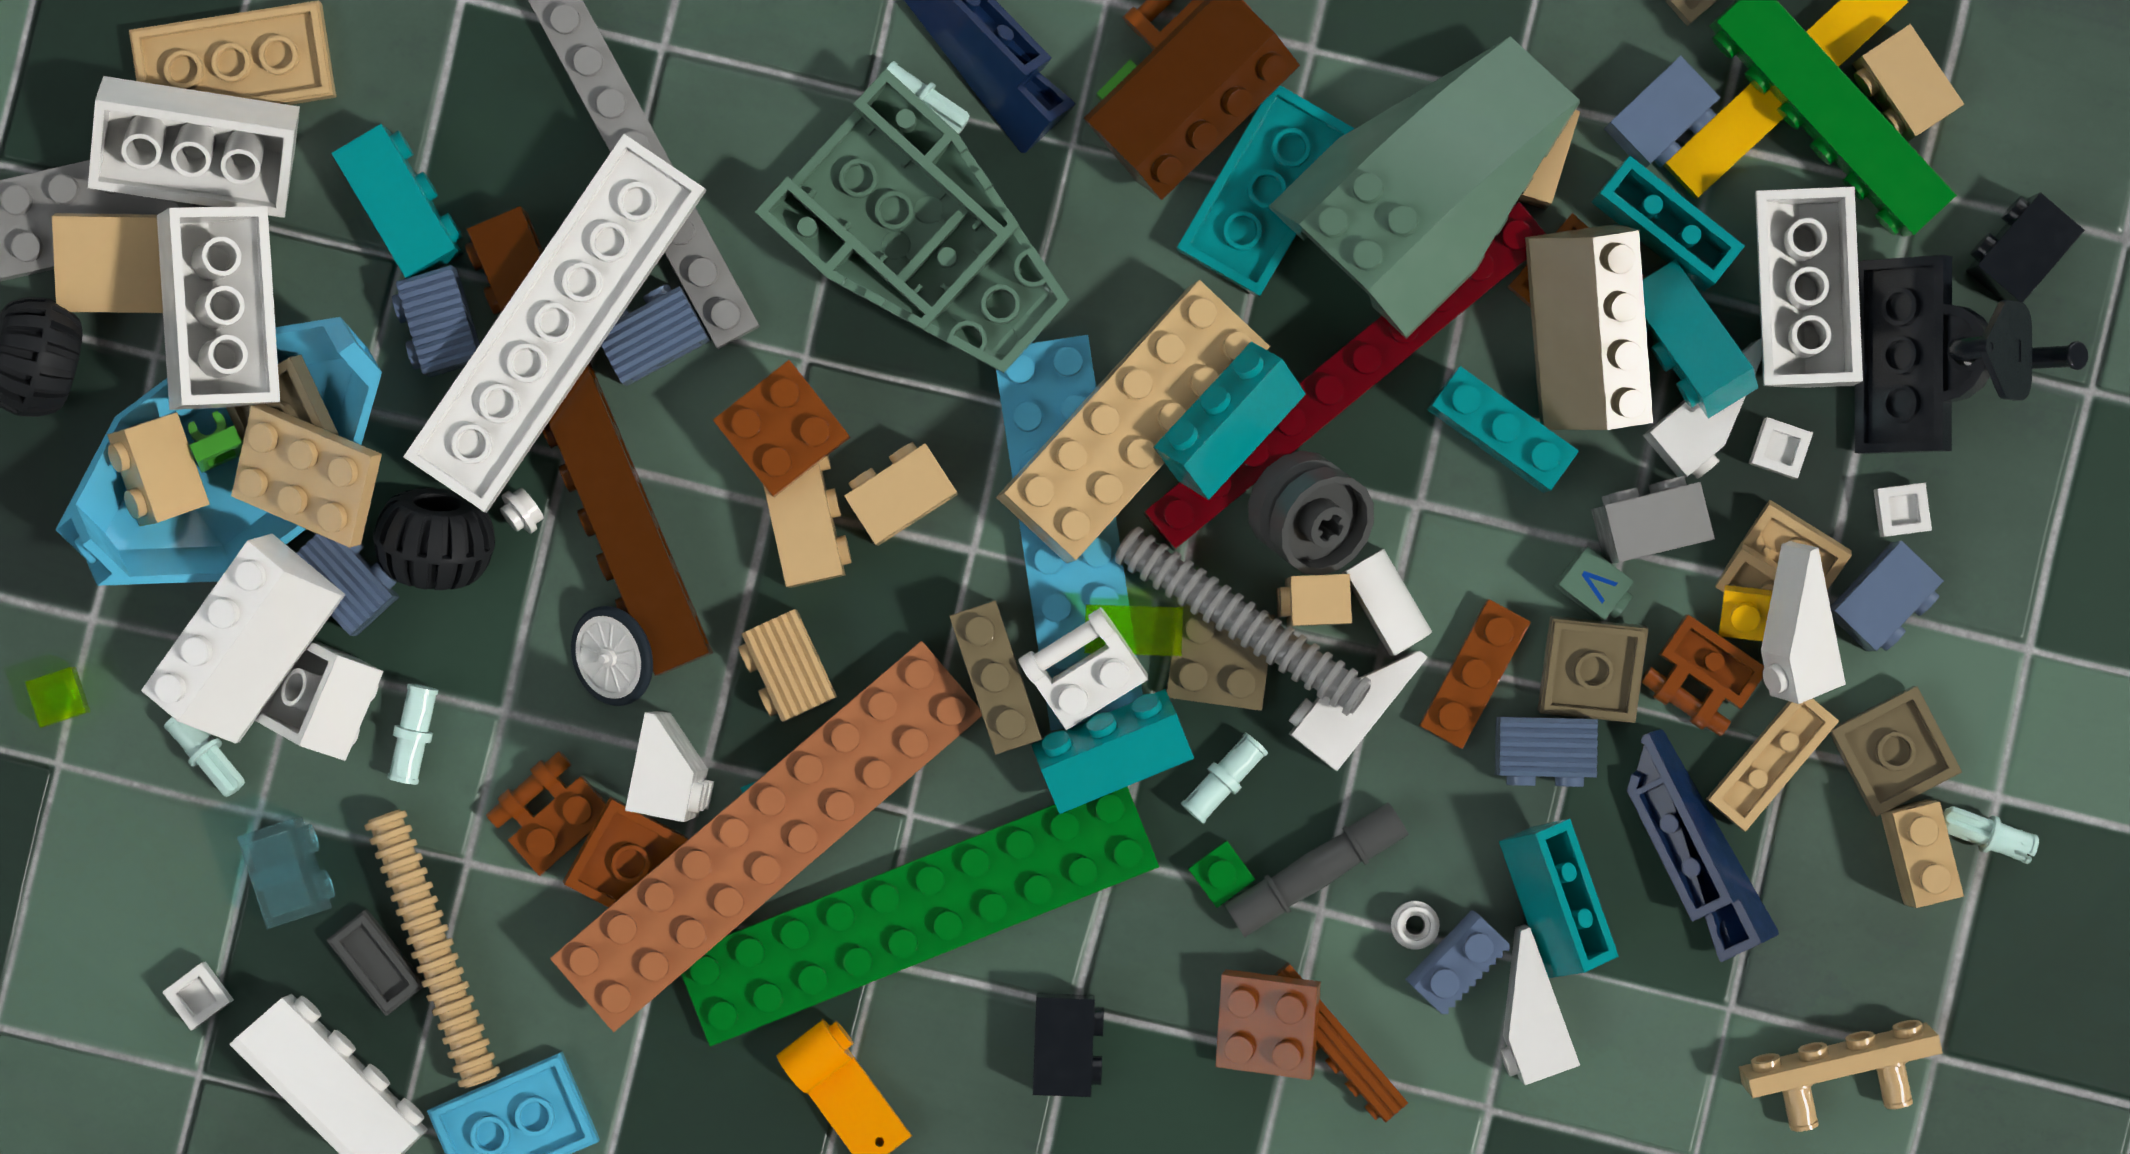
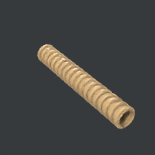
[364,809,501,1089]

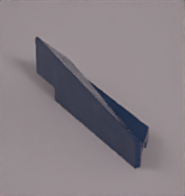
[904,0,1076,153]

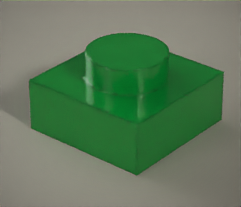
[1188,840,1256,908]

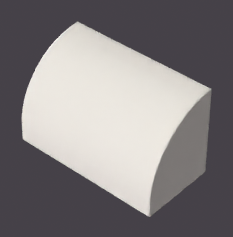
[1342,549,1432,656]

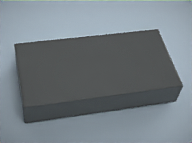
[327,909,423,1016]

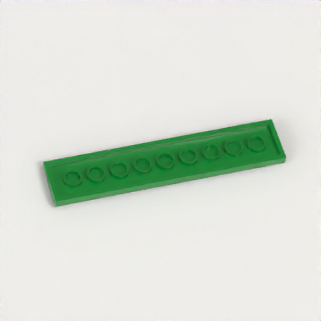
[681,787,1159,1047]

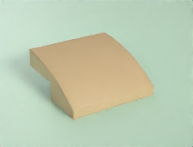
[1715,500,1852,592]

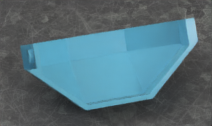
[55,317,382,586]

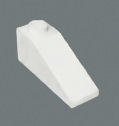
[1643,338,1762,479]
[1761,541,1846,704]
[1288,651,1428,771]
[1500,924,1580,1085]

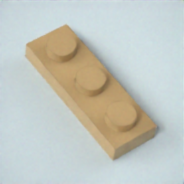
[1705,698,1839,832]

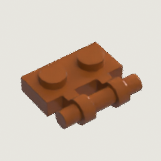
[1641,614,1764,737]
[486,751,606,876]

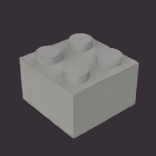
[1591,476,1715,564]

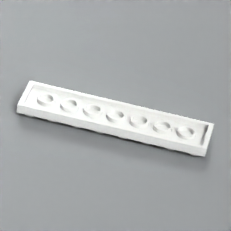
[403,134,706,513]

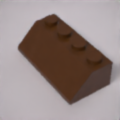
[1083,0,1300,200]

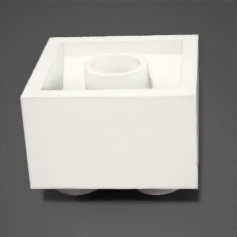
[255,639,384,761]

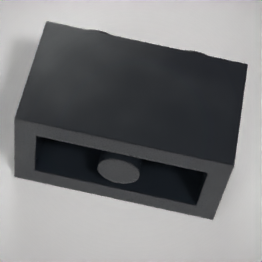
[1966,192,2085,303]
[1033,993,1104,1097]

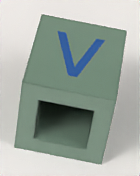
[1552,546,1634,621]

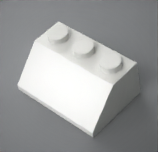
[625,711,714,822]

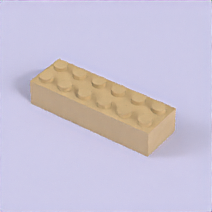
[996,280,1270,563]

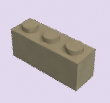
[949,600,1042,755]

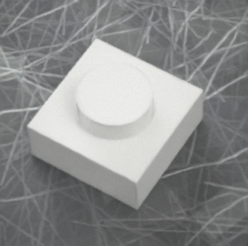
[1749,417,1813,479]
[1873,483,1932,537]
[162,961,234,1031]

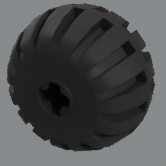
[0,297,83,417]
[373,488,496,590]

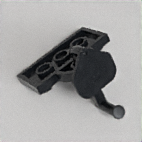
[1855,255,2088,454]

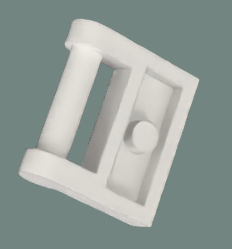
[1018,607,1148,730]

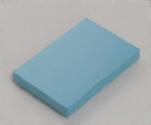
[427,1051,600,1154]

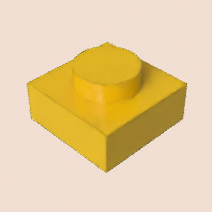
[1719,585,1773,641]

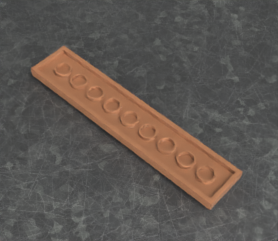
[550,641,982,1033]

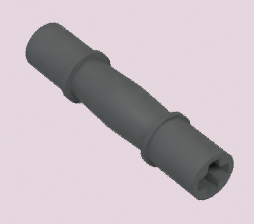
[1224,802,1409,937]

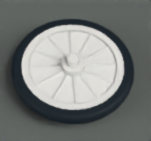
[571,606,653,706]

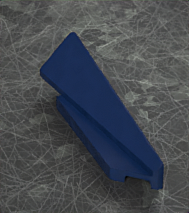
[1627,729,1779,962]

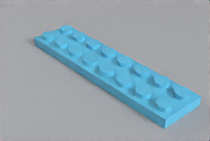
[996,335,1143,731]

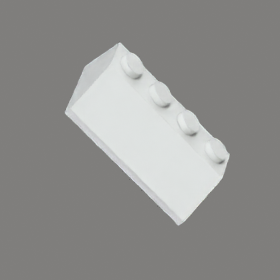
[88,76,300,218]
[1755,187,1863,388]
[157,206,280,410]
[141,533,346,744]
[229,994,428,1154]

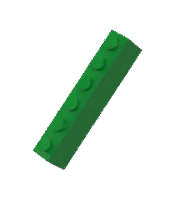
[1709,0,1957,237]

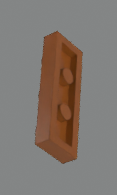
[1418,599,1531,749]

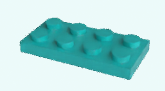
[1176,85,1355,298]

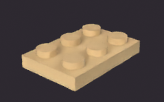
[231,404,382,548]

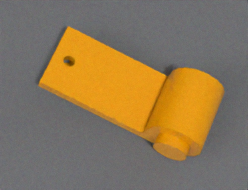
[776,1019,912,1154]

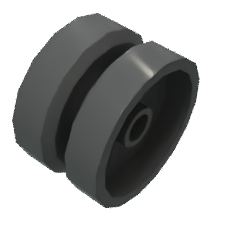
[1248,451,1374,575]

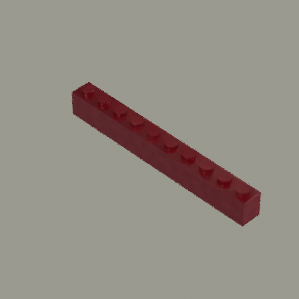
[1144,202,1546,551]

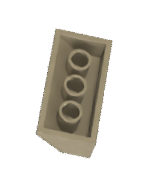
[1525,224,1653,430]

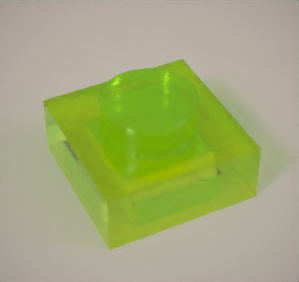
[25,667,91,728]

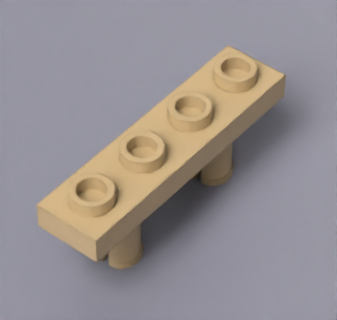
[1738,1020,1943,1132]

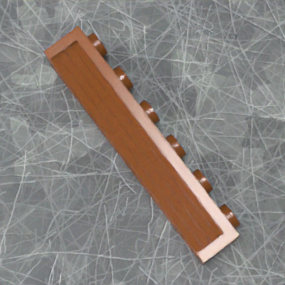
[1274,962,1408,1123]

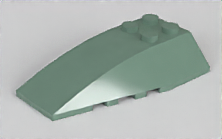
[1269,36,1580,339]
[755,68,1070,373]

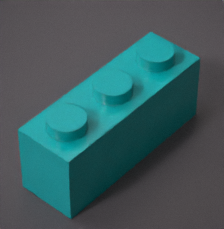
[331,124,463,278]
[1591,156,1745,291]
[1643,259,1758,419]
[1153,341,1306,500]
[1426,366,1579,493]
[1031,689,1194,814]
[1499,819,1619,978]

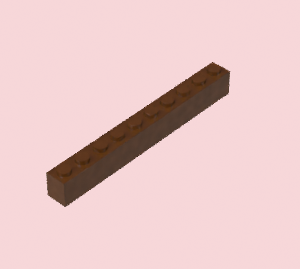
[465,206,713,676]

